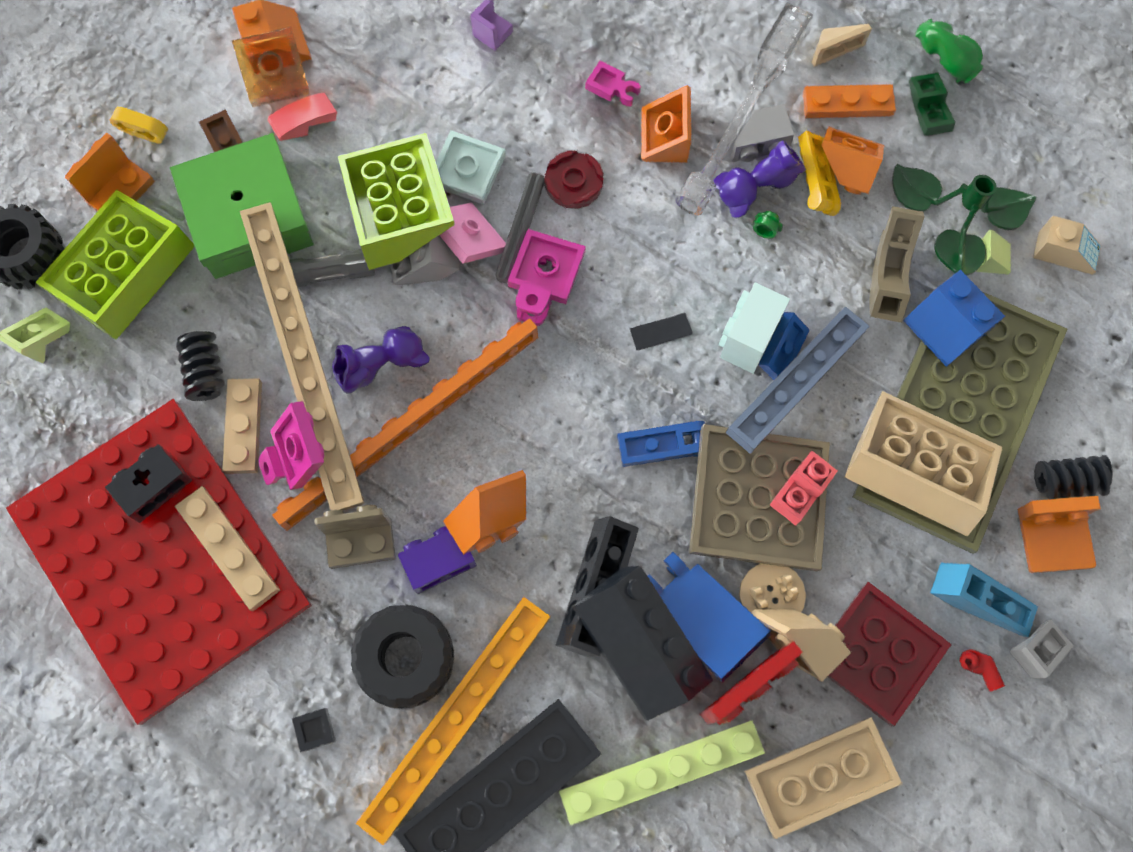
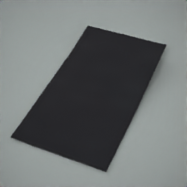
[629,312,693,351]

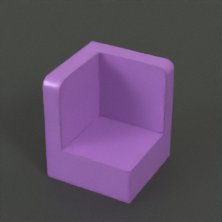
[470,0,513,51]

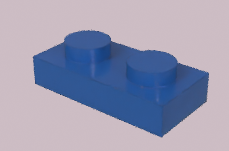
[758,312,810,380]

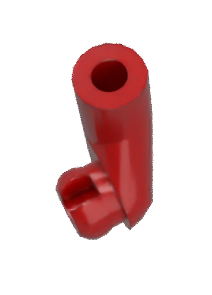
[960,649,1005,692]

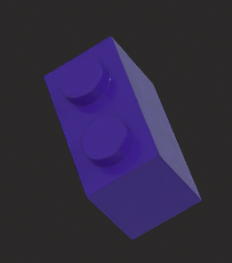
[397,526,477,594]

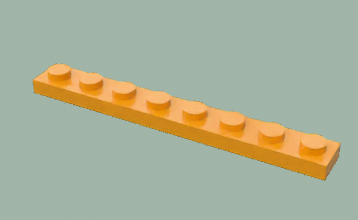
[356,597,551,845]

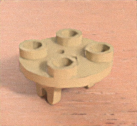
[739,564,806,612]

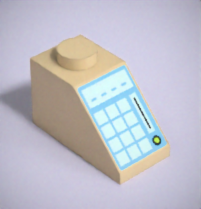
[1033,216,1101,275]

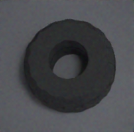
[351,604,454,709]

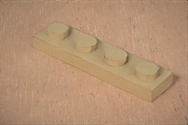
[175,486,281,611]

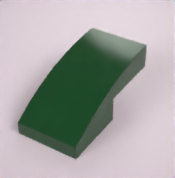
[909,72,956,136]

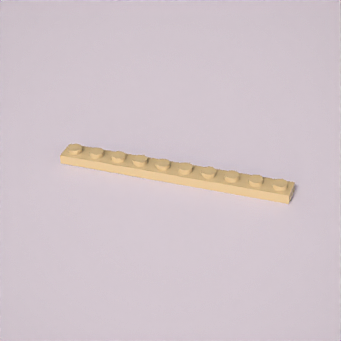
[240,202,365,511]

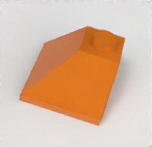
[821,126,885,194]

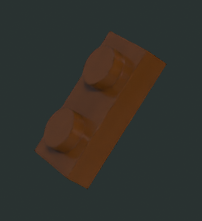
[199,109,243,152]

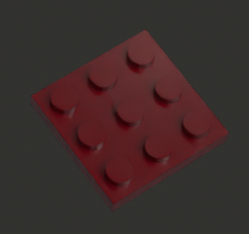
[827,582,952,727]

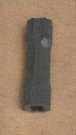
[290,249,375,287]

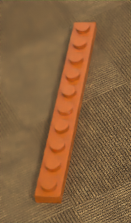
[272,318,538,531]

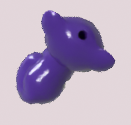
[713,140,806,218]
[332,326,430,394]

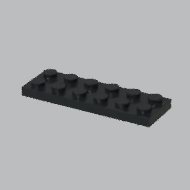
[394,699,601,852]

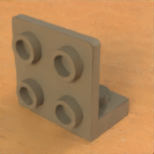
[315,505,396,569]

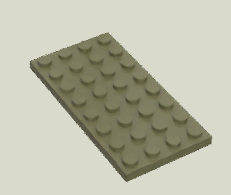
[852,292,1068,554]

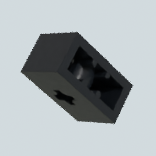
[105,444,192,523]

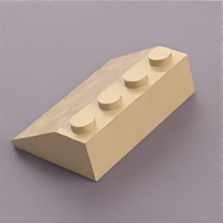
[845,391,1002,537]

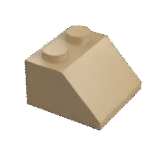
[751,609,851,682]

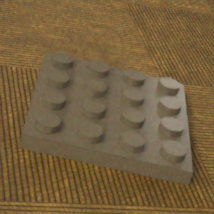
[689,424,830,572]

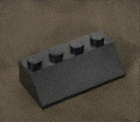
[572,565,713,721]

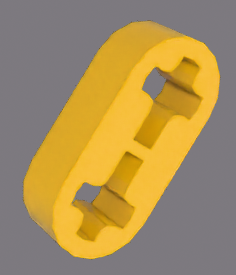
[109,106,168,144]

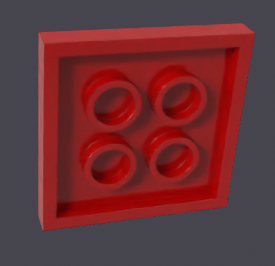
[699,641,803,725]

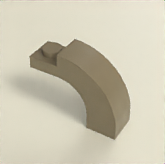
[869,206,925,323]

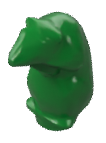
[915,19,984,84]

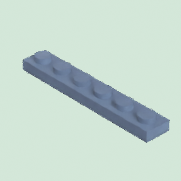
[726,306,869,454]

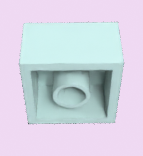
[719,282,790,374]

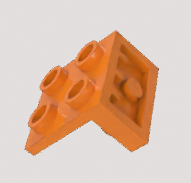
[65,133,155,211]
[1017,496,1101,573]

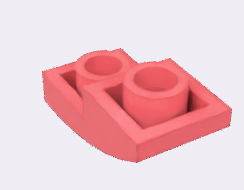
[268,92,337,141]
[770,451,838,526]

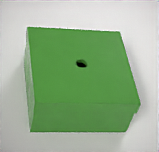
[169,133,314,279]

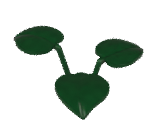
[892,164,1036,276]

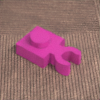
[585,60,641,107]

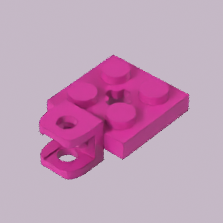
[508,229,586,326]
[259,401,324,490]

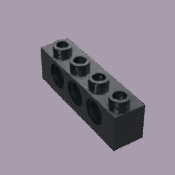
[555,516,639,657]

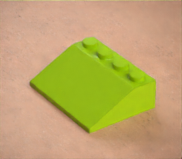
[338,133,455,270]
[35,190,195,340]

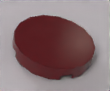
[544,150,604,209]

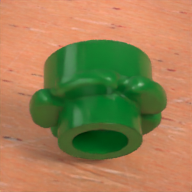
[753,211,783,239]

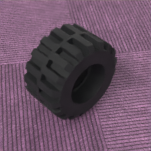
[0,204,65,290]

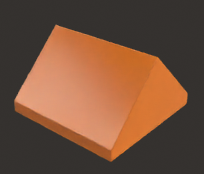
[642,85,691,163]

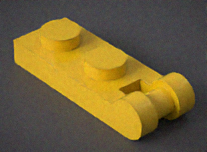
[798,131,841,216]

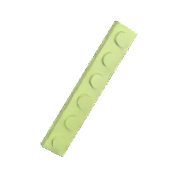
[559,720,765,825]

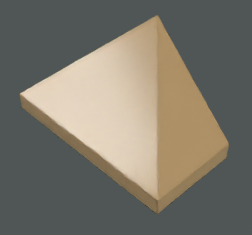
[812,24,872,67]

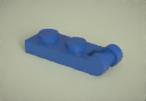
[617,421,705,467]

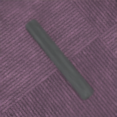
[495,172,544,284]

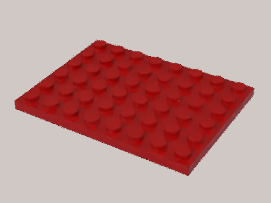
[6,398,312,725]

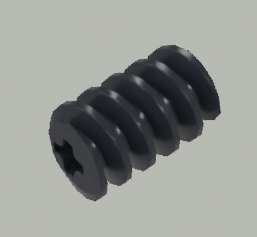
[176,331,225,401]
[1034,455,1113,499]

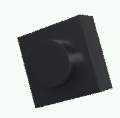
[292,708,336,752]

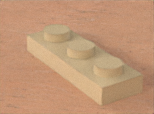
[222,378,262,474]

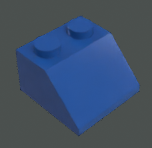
[903,269,1005,367]

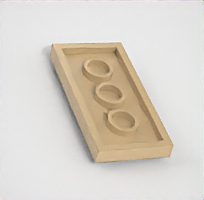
[745,717,902,839]

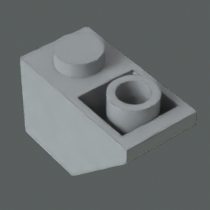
[731,104,794,162]
[390,236,460,285]

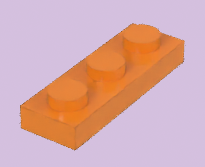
[803,84,896,118]

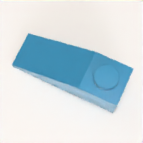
[930,563,1038,637]

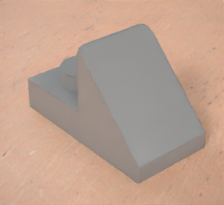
[1009,619,1073,678]

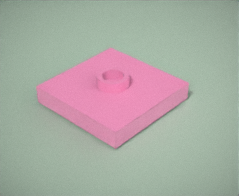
[439,202,506,264]

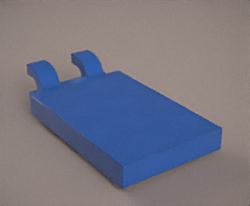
[648,552,771,683]

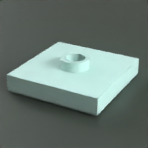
[436,130,506,205]

